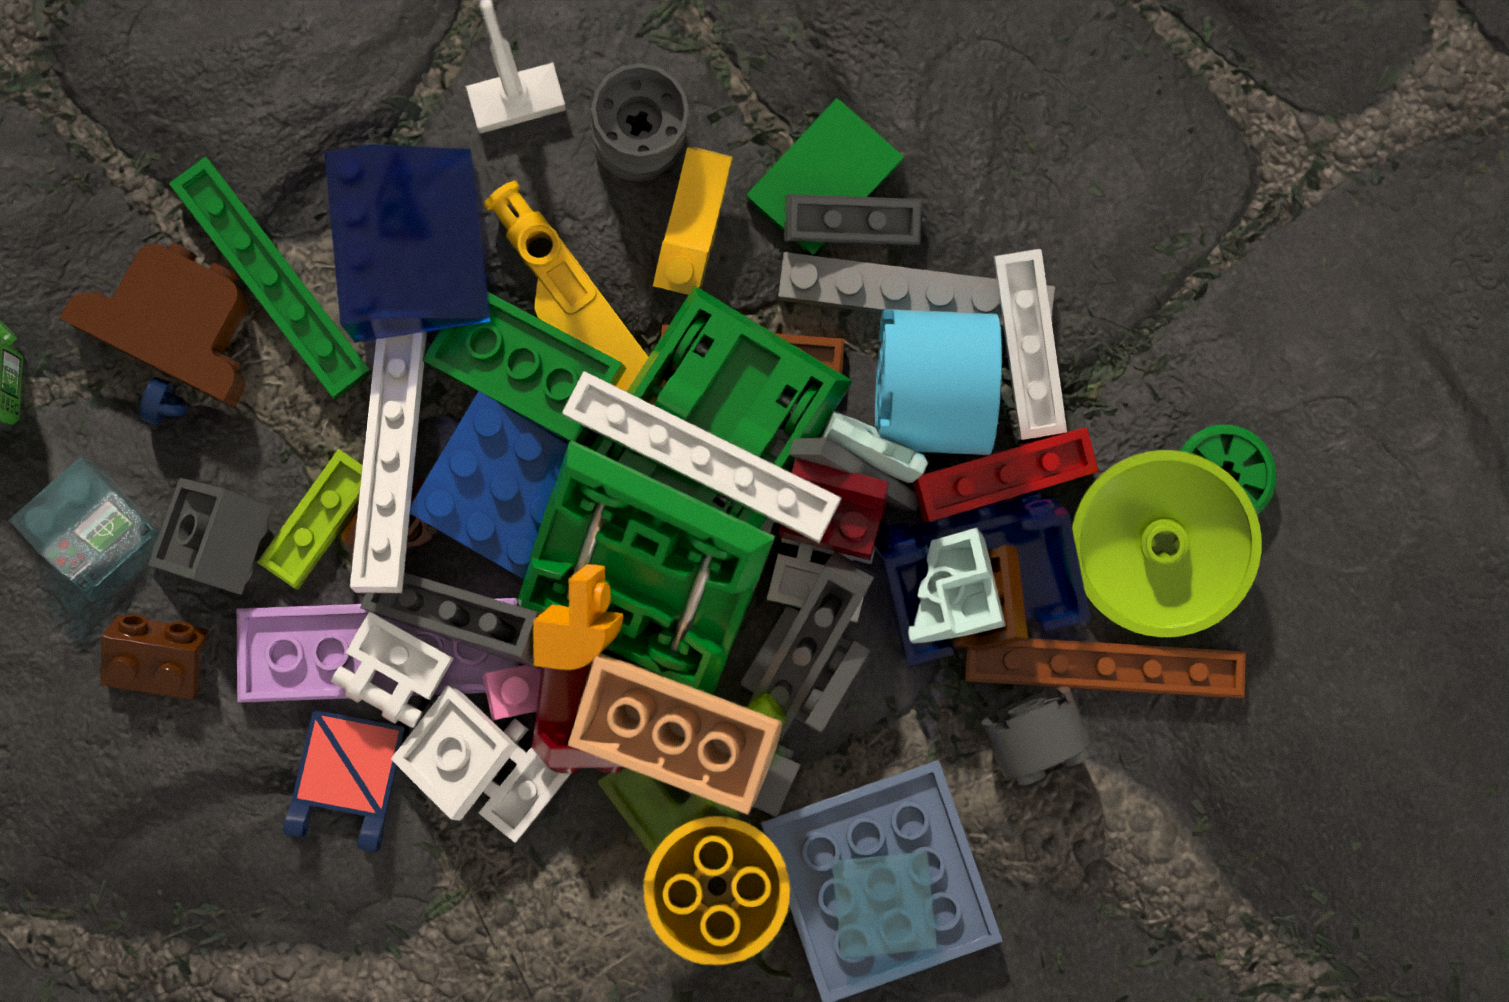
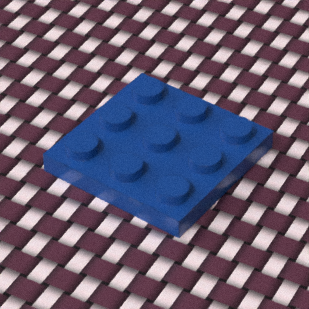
[410,391,568,580]

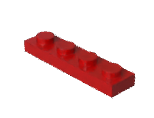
[913,427,1099,522]

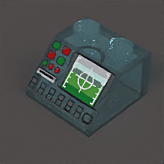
[9,456,158,593]

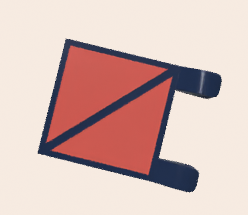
[283,709,406,852]

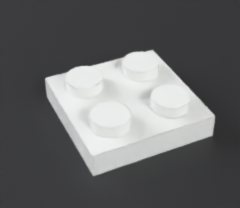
[391,685,518,821]

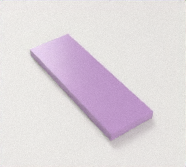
[237,598,520,703]

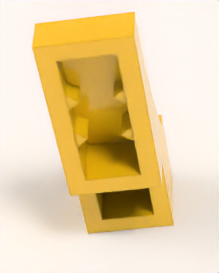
[653,146,733,295]

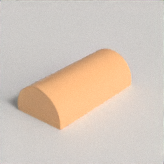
[568,653,782,814]

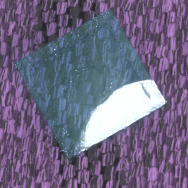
[831,851,937,958]

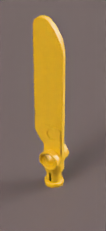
[483,180,667,406]

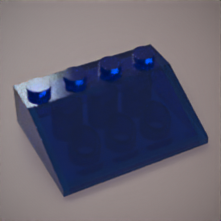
[324,144,491,343]

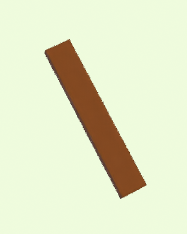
[964,638,1246,699]

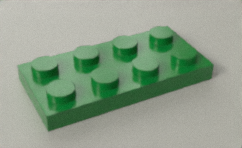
[422,283,627,445]

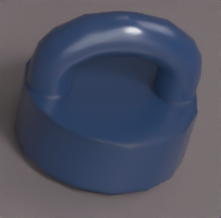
[139,377,189,425]

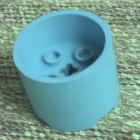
[875,309,1001,455]

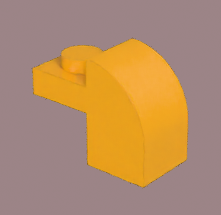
[533,564,623,670]

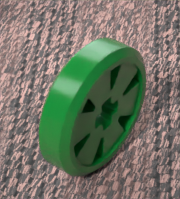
[1178,425,1277,515]

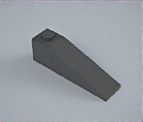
[746,552,876,744]
[360,573,541,670]

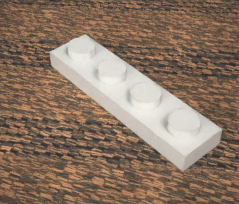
[993,249,1067,440]

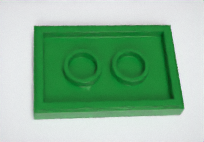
[746,98,904,256]

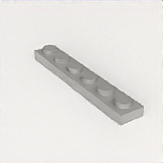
[778,252,1055,329]

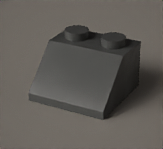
[148,478,272,595]

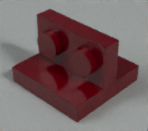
[779,458,889,561]

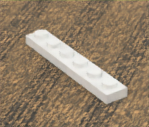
[350,324,427,593]
[562,372,841,543]

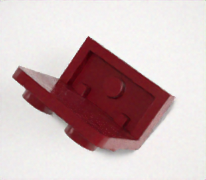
[532,659,633,774]

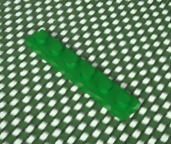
[169,157,373,400]

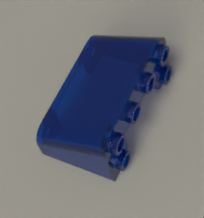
[875,490,1091,666]

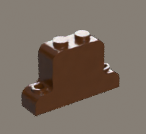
[59,242,248,409]

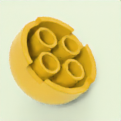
[644,816,790,965]

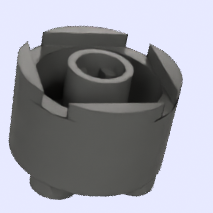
[981,687,1091,786]

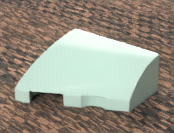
[821,411,928,483]
[908,528,1006,644]

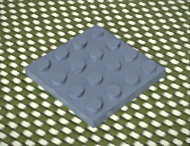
[761,760,1003,1002]

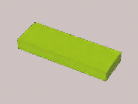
[257,449,363,590]

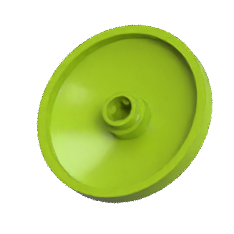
[1071,450,1262,637]

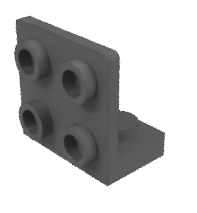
[741,606,870,733]

